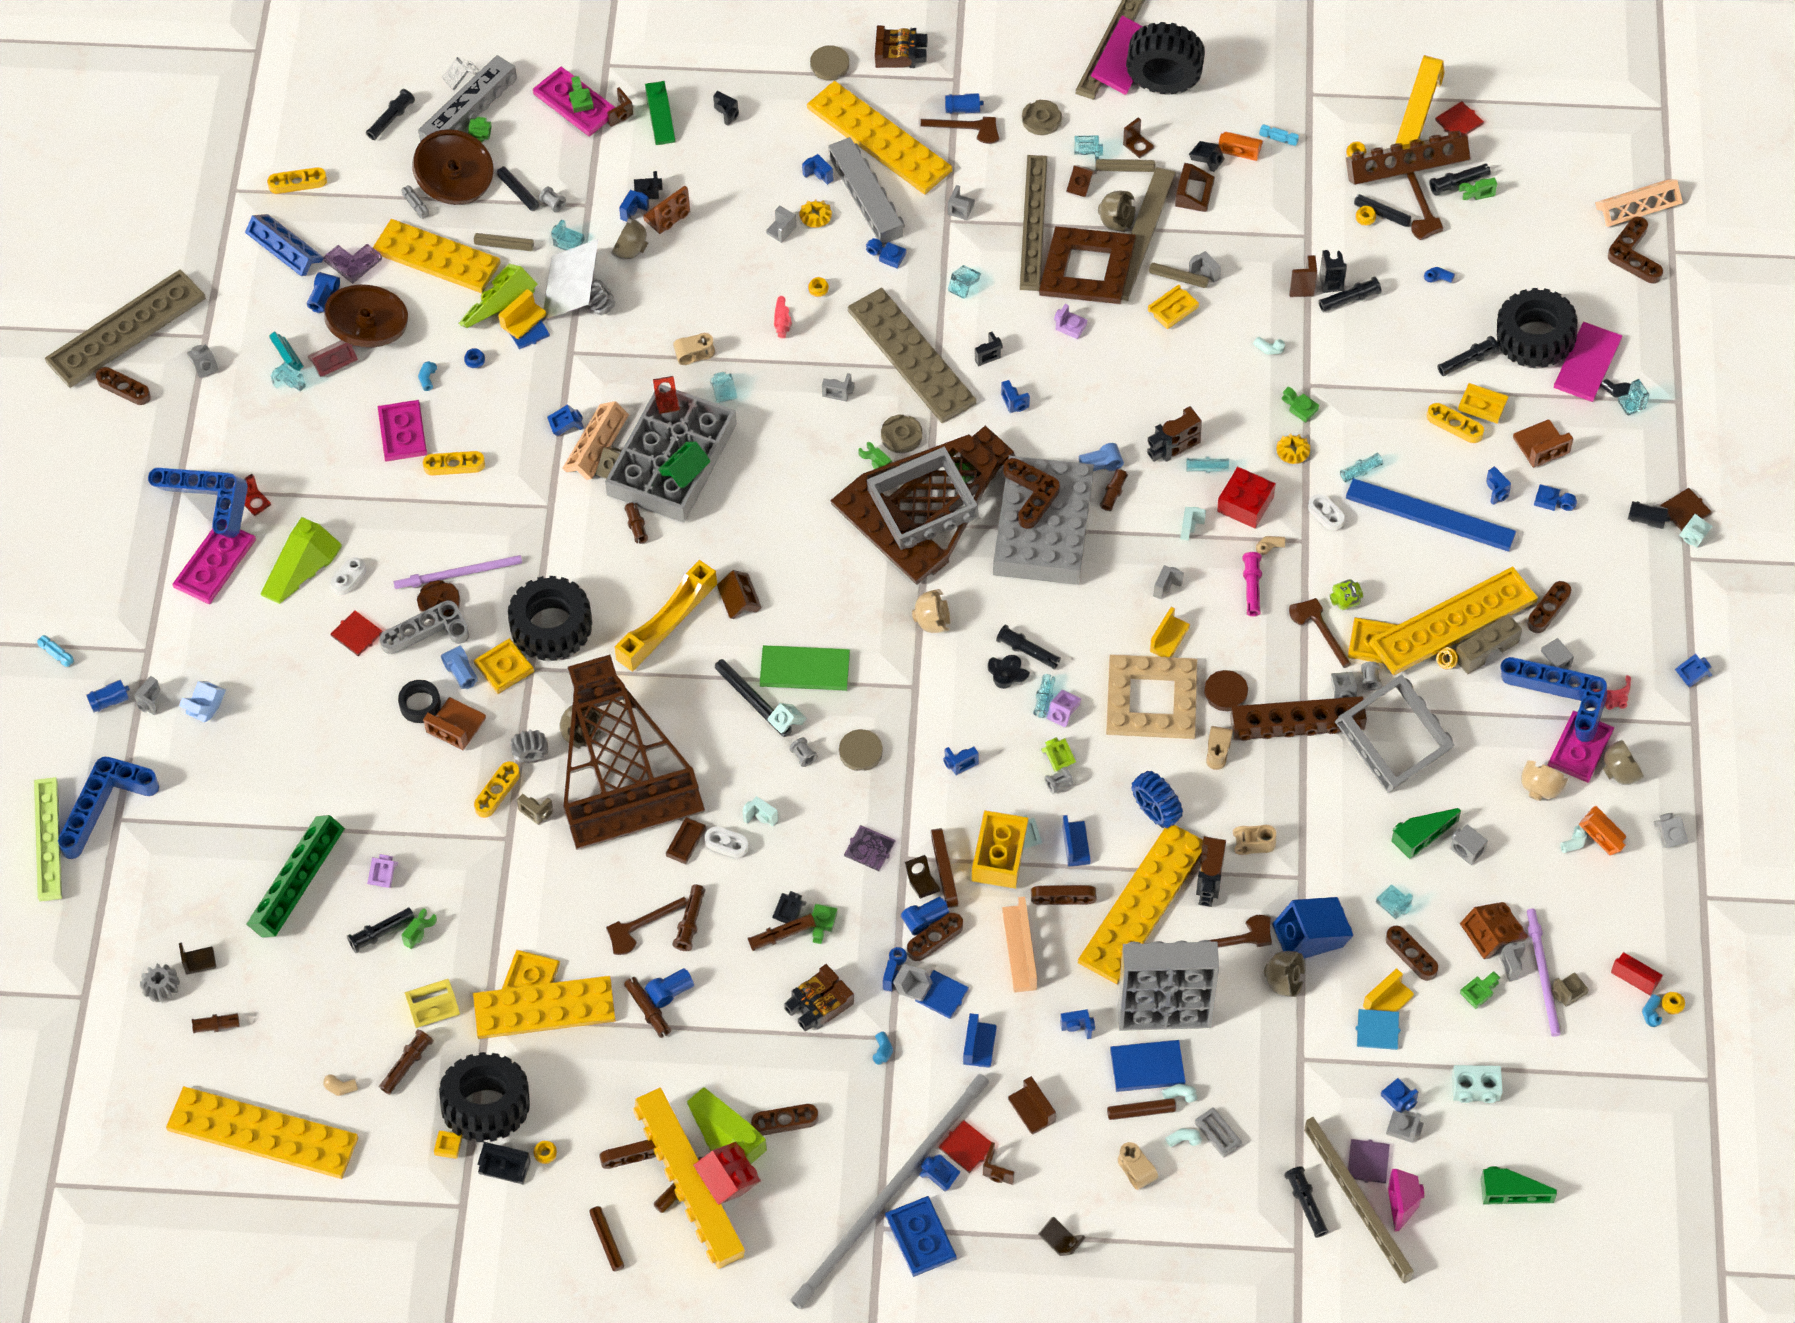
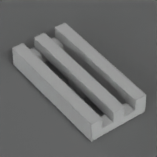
[1195,1107,1242,1158]

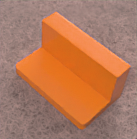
[1219,132,1263,161]
[1579,806,1626,855]

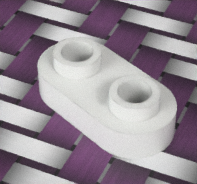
[1308,494,1345,531]
[330,557,366,595]
[705,827,748,858]

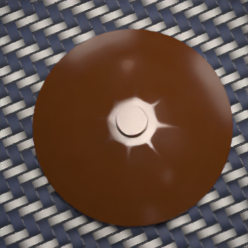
[412,129,494,205]
[324,284,408,347]

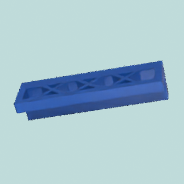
[245,214,324,276]

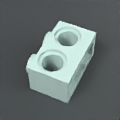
[1452,1065,1503,1103]

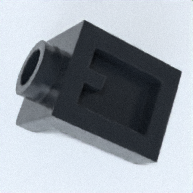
[713,91,739,126]
[1189,141,1225,172]
[634,171,663,199]
[975,331,1003,367]
[772,891,807,923]

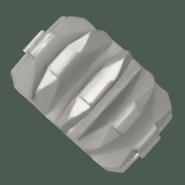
[589,279,616,316]
[510,729,548,763]
[140,963,180,1003]

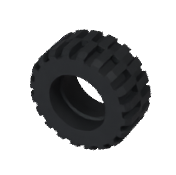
[1126,22,1205,95]
[1497,288,1578,368]
[508,576,593,661]
[439,1052,530,1143]

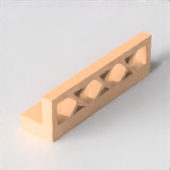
[1595,179,1683,227]
[562,401,629,480]
[1002,897,1037,993]

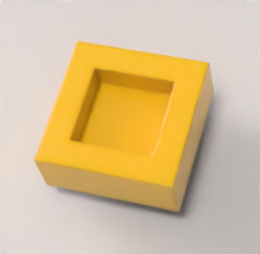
[434,1130,463,1159]

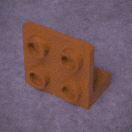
[643,186,690,234]
[1513,419,1573,468]
[423,697,486,751]
[1459,902,1528,959]

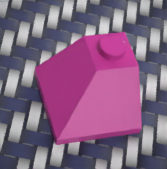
[1387,1169,1425,1232]

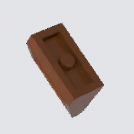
[1175,163,1215,212]

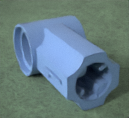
[1078,443,1124,471]
[440,645,478,689]

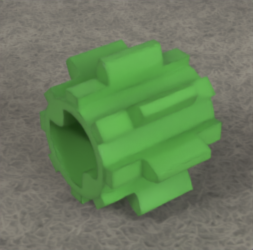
[468,117,492,143]

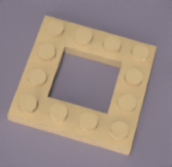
[1106,655,1197,739]

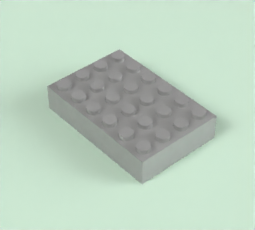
[605,384,737,523]
[993,455,1094,585]
[1117,940,1219,1031]

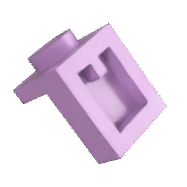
[1054,304,1087,339]
[1047,689,1081,727]
[367,854,398,888]

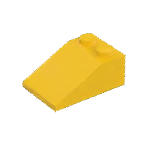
[972,810,1028,889]

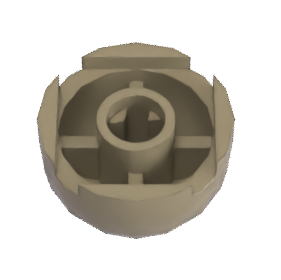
[1098,190,1136,232]
[611,217,649,259]
[559,706,602,749]
[1603,740,1644,785]
[1264,951,1305,997]

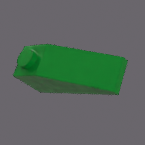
[645,81,676,145]
[1391,808,1461,859]
[1480,1166,1557,1205]

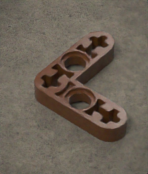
[1607,216,1663,284]
[1003,458,1060,529]

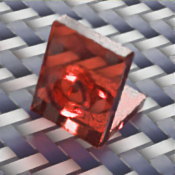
[653,376,680,414]
[244,474,271,516]

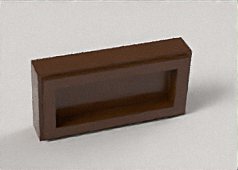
[666,817,706,864]

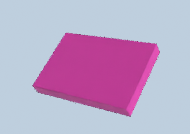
[377,400,427,462]
[1547,710,1615,783]

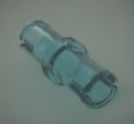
[1340,452,1383,483]
[1186,456,1229,473]
[1033,674,1056,718]

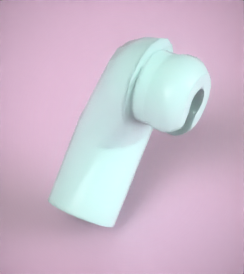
[1253,336,1285,355]
[1560,825,1588,853]
[1162,1084,1197,1103]
[1165,1128,1202,1147]

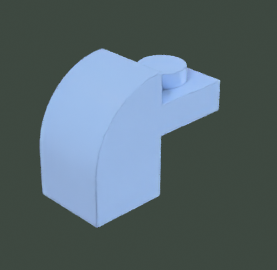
[179,681,226,722]

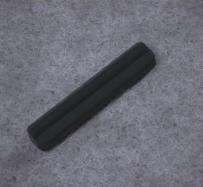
[497,166,539,211]
[1354,194,1412,227]

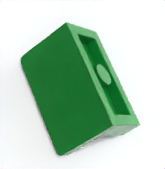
[658,442,710,488]

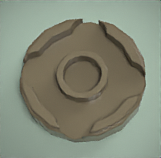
[810,45,849,80]
[1022,99,1062,135]
[881,414,922,453]
[839,729,883,771]

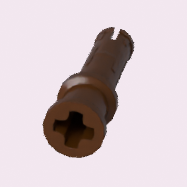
[672,884,706,951]
[378,1029,434,1095]

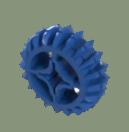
[1131,771,1183,828]

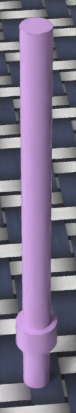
[393,555,522,589]
[1527,908,1561,1037]

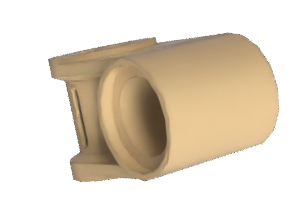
[673,333,715,365]
[1206,726,1233,770]
[1233,825,1277,855]
[1118,1142,1158,1190]

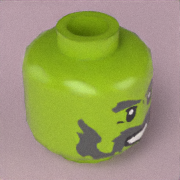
[1329,579,1363,610]

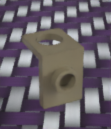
[596,446,622,479]

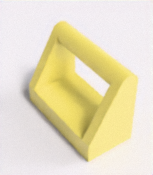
[404,979,460,1028]

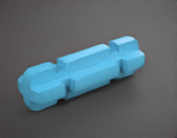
[1259,124,1299,146]
[37,635,74,667]

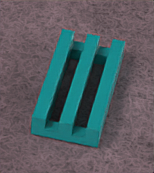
[269,331,304,371]

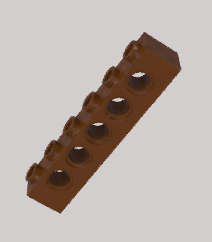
[1345,131,1471,185]
[1230,696,1367,741]

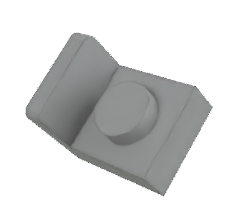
[1189,251,1221,283]
[822,373,855,402]
[1153,565,1184,599]
[1331,671,1357,698]
[134,675,161,715]
[1500,943,1526,982]
[1386,1110,1424,1143]

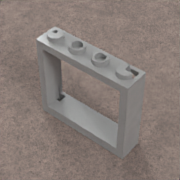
[867,446,979,550]
[1335,674,1455,793]

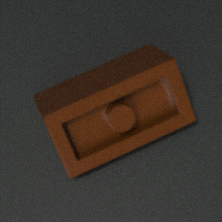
[1289,255,1317,297]
[717,570,762,619]
[1008,1076,1056,1135]

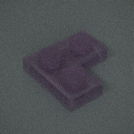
[323,244,382,284]

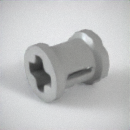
[539,186,566,212]
[1361,662,1382,690]
[789,737,818,767]
[1044,767,1073,794]

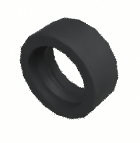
[398,680,441,723]

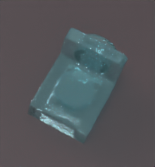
[1074,135,1103,162]
[551,219,585,251]
[948,265,981,299]
[270,362,306,391]
[710,372,738,403]
[1618,379,1650,416]
[1376,884,1413,919]

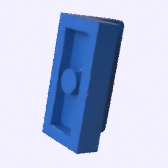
[1062,815,1091,867]
[963,1013,997,1068]

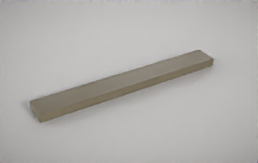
[1076,0,1145,100]
[1020,155,1047,291]
[1122,167,1176,301]
[1304,1117,1414,1284]

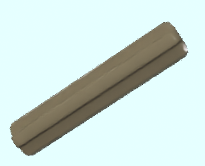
[1095,159,1155,172]
[474,233,534,251]
[1149,263,1209,288]

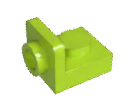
[1041,737,1076,772]

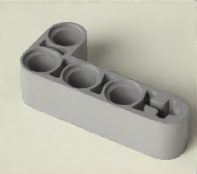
[379,601,469,654]

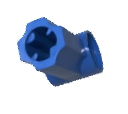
[307,272,340,313]
[901,896,949,936]
[645,968,694,1008]

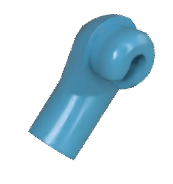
[418,361,437,391]
[1642,994,1662,1027]
[872,1031,893,1065]

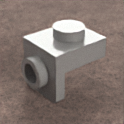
[187,344,219,378]
[1654,813,1688,848]

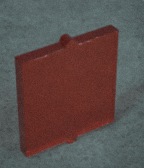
[1435,101,1484,135]
[330,610,383,656]
[938,1120,992,1173]

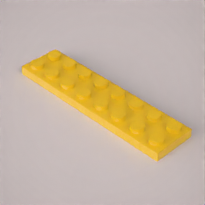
[807,80,952,195]
[1369,566,1538,676]
[1078,825,1203,984]
[166,1086,359,1179]

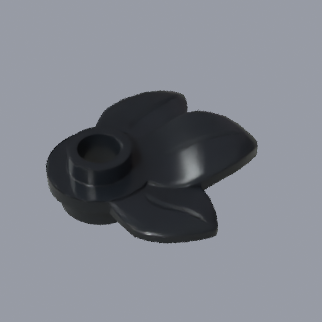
[987,655,1030,689]

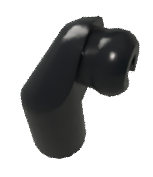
[1600,378,1633,398]

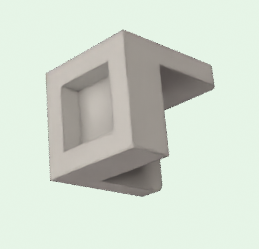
[948,185,975,220]
[766,205,797,243]
[1541,638,1574,670]
[893,964,933,1001]

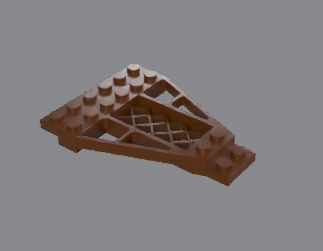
[830,425,1015,585]
[563,654,705,850]

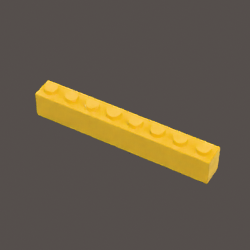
[633,1087,745,1269]

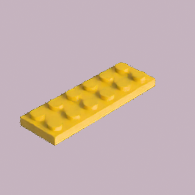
[372,219,501,293]
[473,976,616,1039]

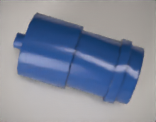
[945,93,984,114]
[86,679,130,713]

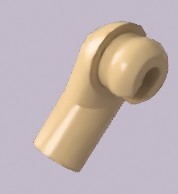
[1256,536,1285,555]
[323,1074,358,1096]

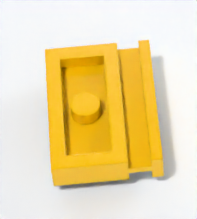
[1148,284,1199,329]
[1458,383,1508,424]

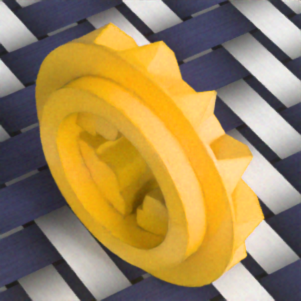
[799,199,832,228]
[1276,433,1310,464]

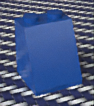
[1272,897,1354,959]

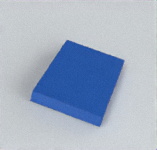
[1110,1040,1186,1092]
[885,1196,957,1277]

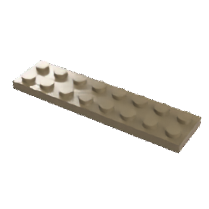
[45,269,206,388]
[848,287,976,423]

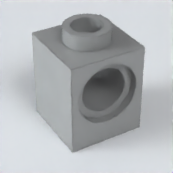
[1450,824,1488,865]

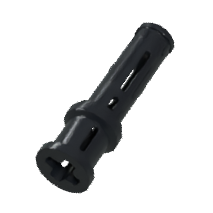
[366,89,415,140]
[1429,163,1491,196]
[1318,276,1382,312]
[1437,336,1499,376]
[996,624,1061,670]
[347,907,415,953]
[1284,1166,1329,1238]

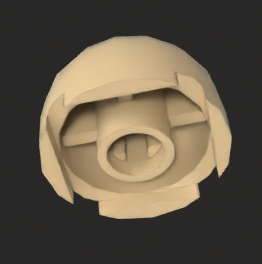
[912,589,950,633]
[1521,760,1568,801]

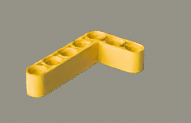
[1395,55,1445,153]

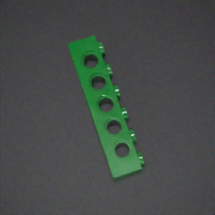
[246,815,345,938]

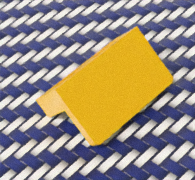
[498,289,546,339]
[1150,607,1190,657]
[1363,968,1414,1012]

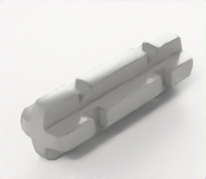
[401,185,429,219]

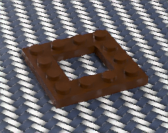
[1039,226,1136,304]

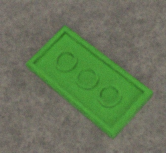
[759,645,850,691]

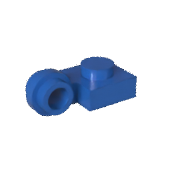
[866,238,906,269]
[1534,484,1577,511]
[883,947,907,992]

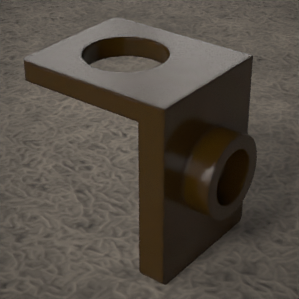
[905,855,940,899]
[179,942,217,975]
[1038,1217,1086,1256]

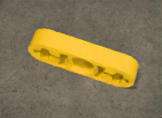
[267,167,327,194]
[1427,403,1484,443]
[423,451,485,476]
[474,761,520,818]

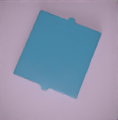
[1355,1009,1401,1050]

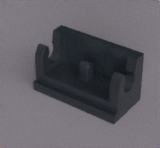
[1319,250,1347,293]
[477,1142,531,1185]

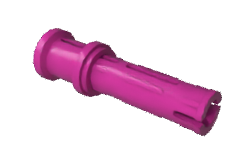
[1242,552,1262,617]

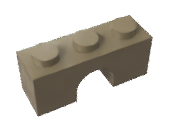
[1456,614,1522,674]

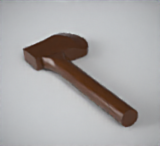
[921,116,1000,144]
[1407,172,1443,240]
[1289,598,1351,668]
[606,897,687,955]
[1210,915,1272,948]

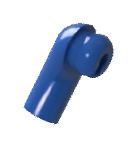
[1424,267,1455,283]

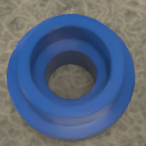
[464,348,485,368]

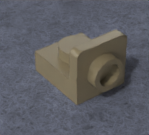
[517,794,553,825]
[1552,972,1589,1007]

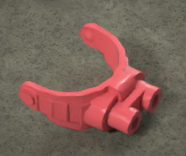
[774,296,792,338]
[1593,675,1631,710]

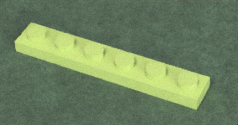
[34,777,62,902]

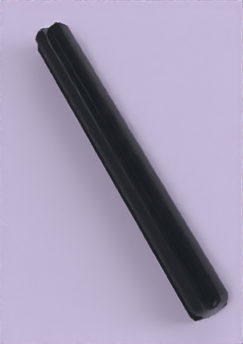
[715,659,792,737]

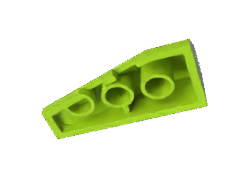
[458,263,538,328]
[260,517,342,604]
[687,1087,767,1164]

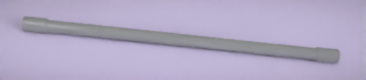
[790,1074,989,1309]

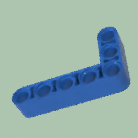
[148,468,248,538]
[1500,657,1607,742]
[58,756,159,859]

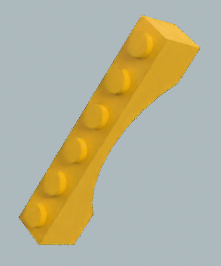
[614,559,717,672]

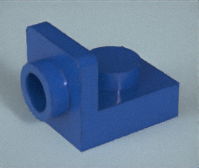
[802,154,834,185]
[619,189,649,222]
[1001,380,1030,413]
[547,404,584,437]
[1486,466,1511,505]
[1675,654,1713,688]
[943,747,979,775]
[1060,1009,1095,1039]
[1381,1078,1419,1113]
[919,1154,960,1191]

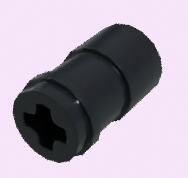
[1627,501,1671,529]

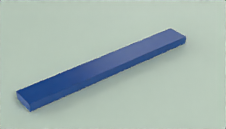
[1346,478,1516,552]

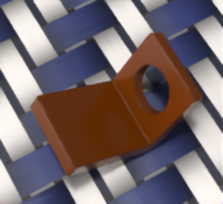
[607,87,633,127]
[1123,117,1154,158]
[1066,165,1097,197]
[983,1142,1015,1185]

